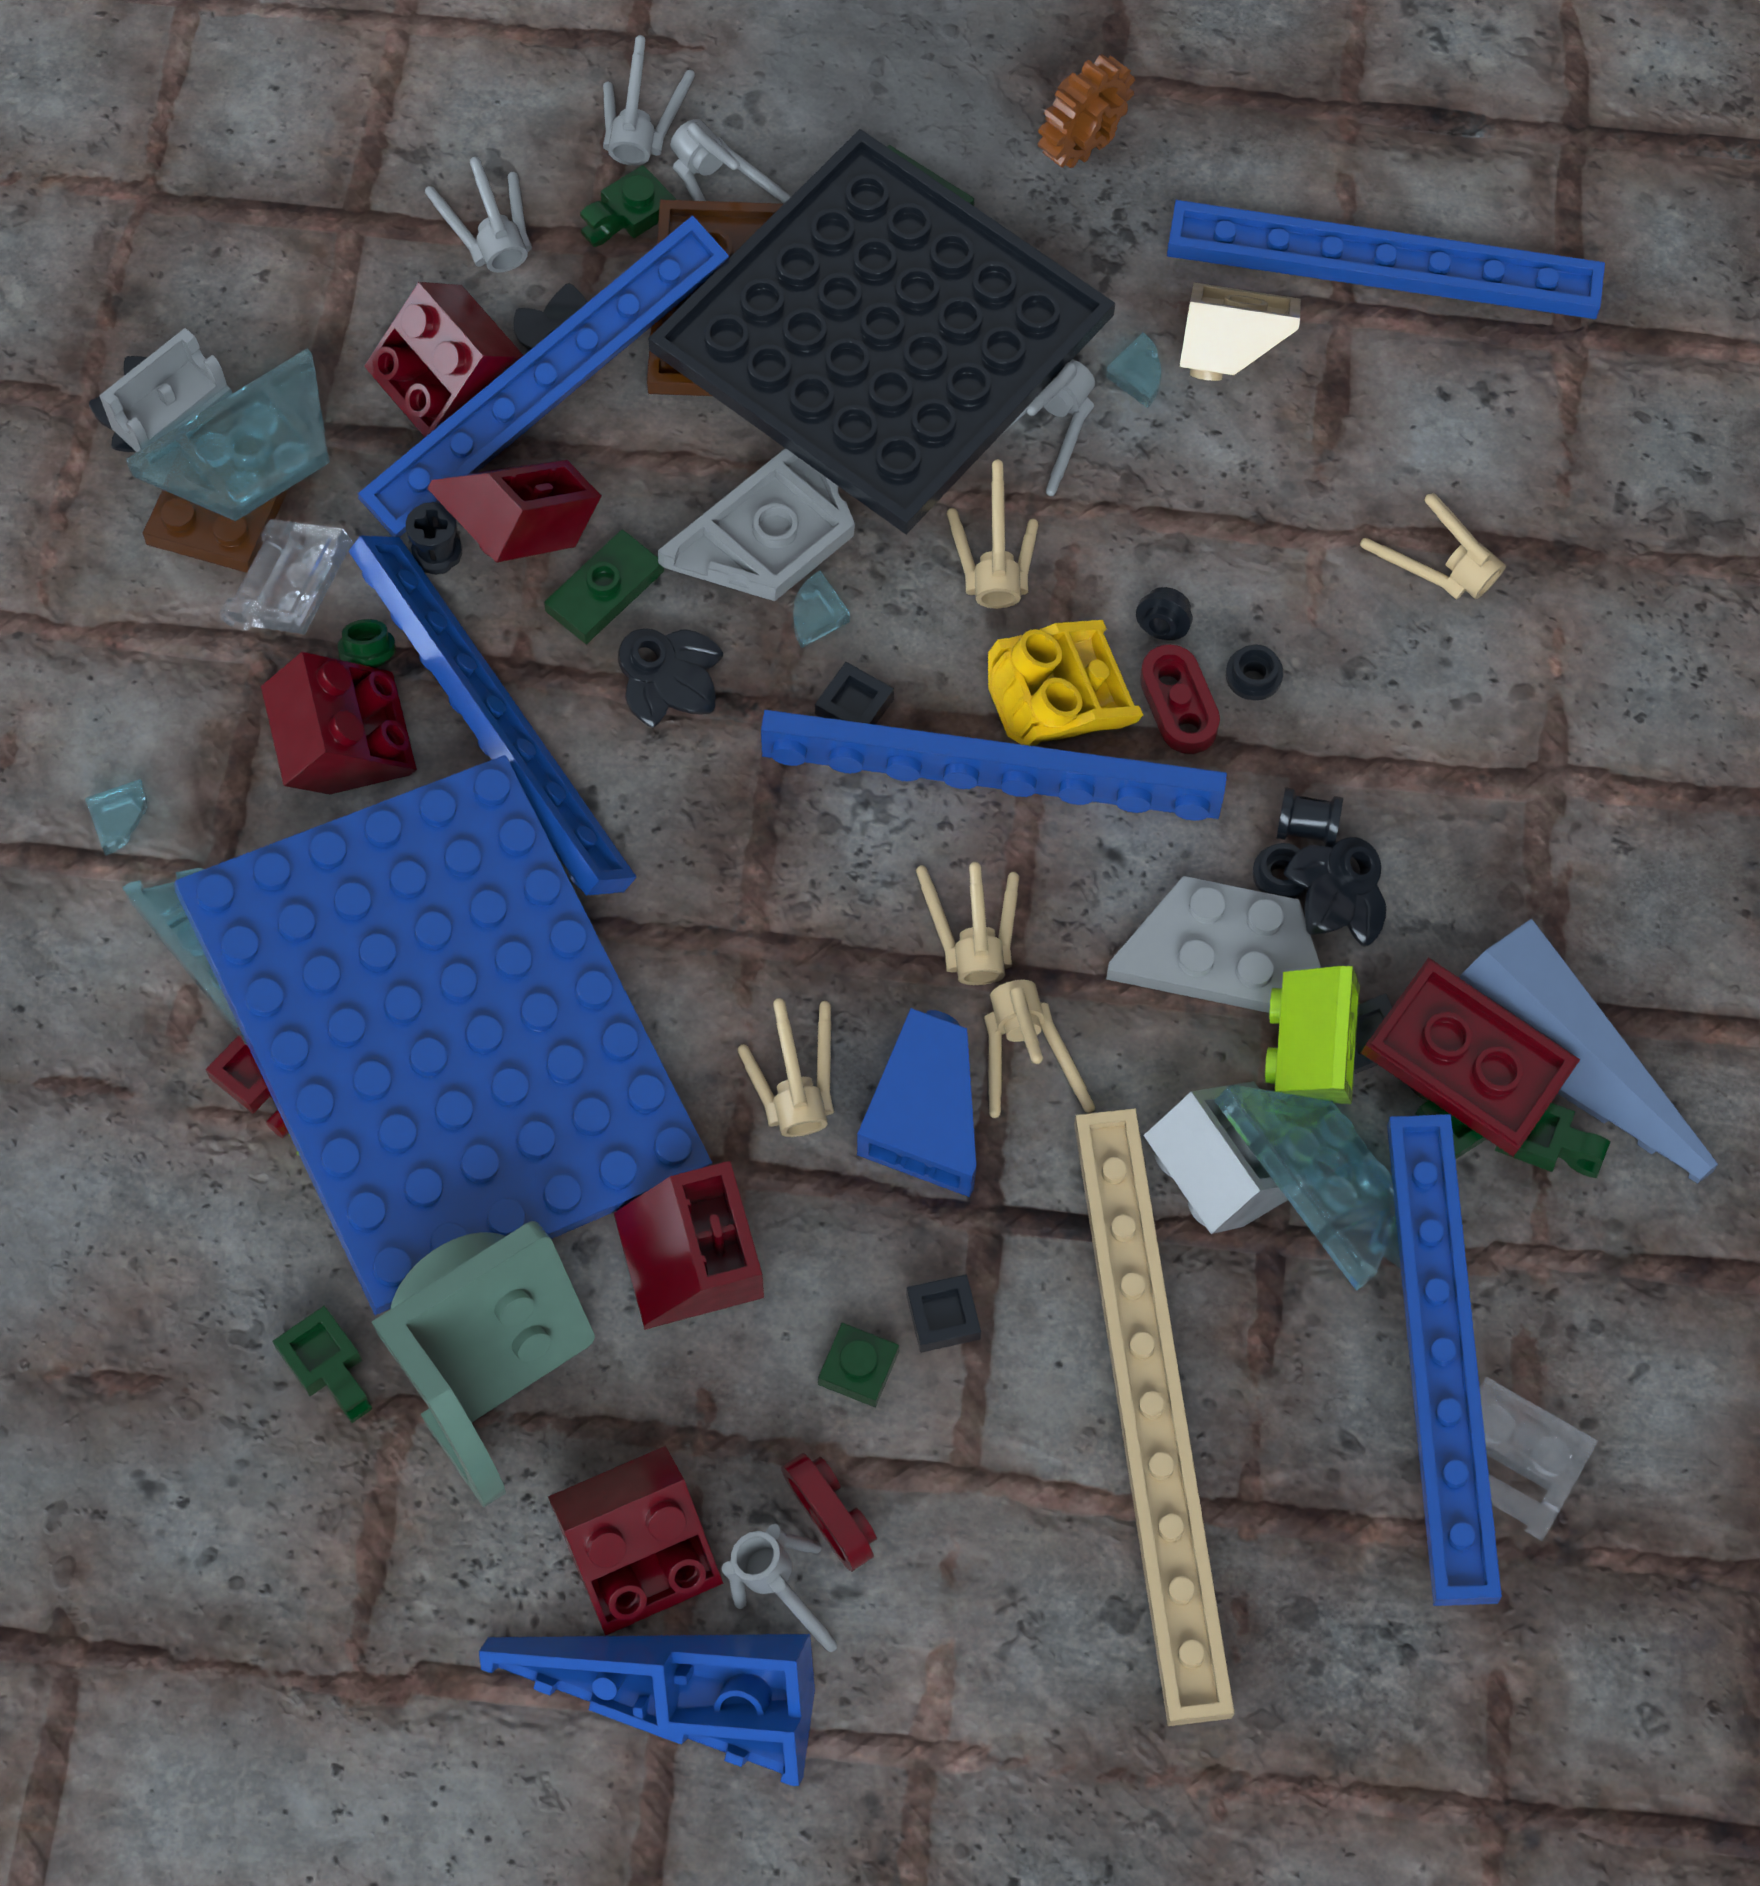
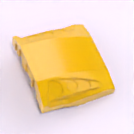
[988,620,1143,746]

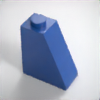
[857,1008,976,1197]

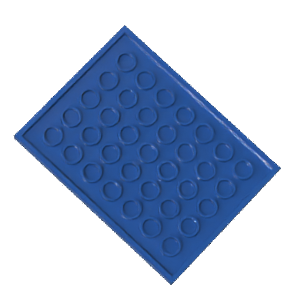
[175,755,712,1315]

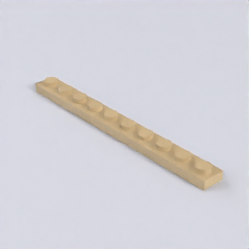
[1074,1108,1234,1726]

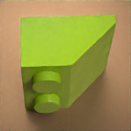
[1265,966,1360,1104]

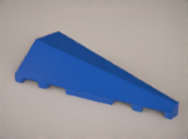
[479,1634,815,1786]

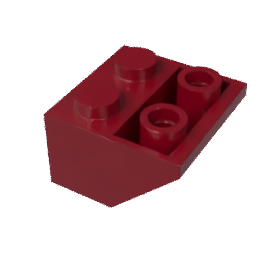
[364,282,524,437]
[427,460,602,563]
[261,651,417,795]
[614,1161,764,1330]
[548,1446,723,1636]

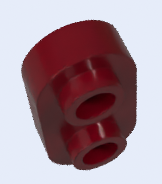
[1140,644,1220,754]
[781,1453,877,1572]

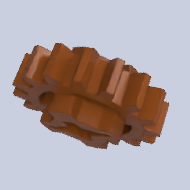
[1037,54,1135,168]

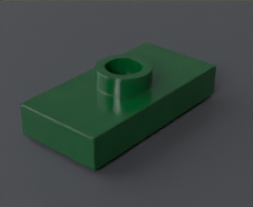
[544,529,664,645]

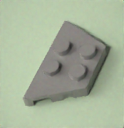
[658,448,855,601]
[1106,876,1321,1013]

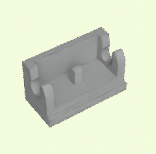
[99,328,233,462]

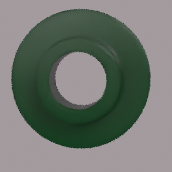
[338,619,396,668]

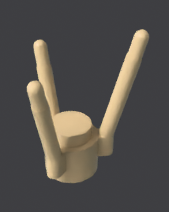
[947,459,1038,609]
[1360,493,1506,600]
[916,862,1019,985]
[984,980,1095,1118]
[738,998,834,1137]

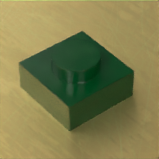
[818,1323,899,1408]

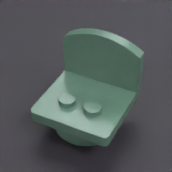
[372,1221,595,1507]

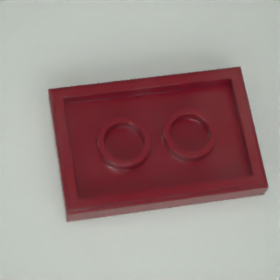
[1361,957,1580,1157]

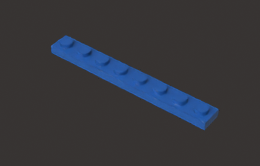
[1167,200,1605,319]
[358,215,729,537]
[348,535,637,896]
[761,710,1227,821]
[1387,1114,1502,1606]

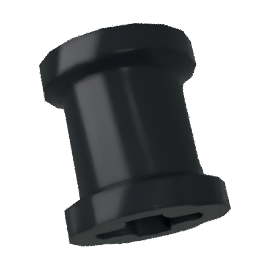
[405,502,462,575]
[1276,787,1343,847]

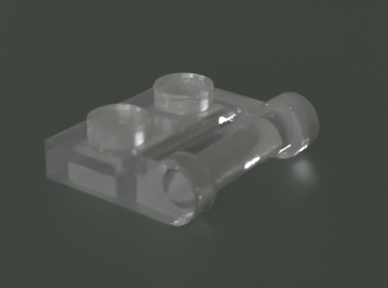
[219,519,353,635]
[1480,1377,1598,1541]

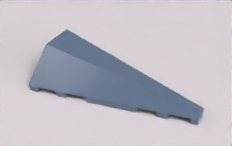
[1459,919,1718,1184]

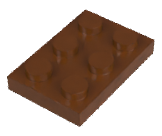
[142,402,312,574]

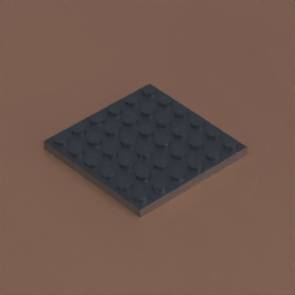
[648,129,1115,535]

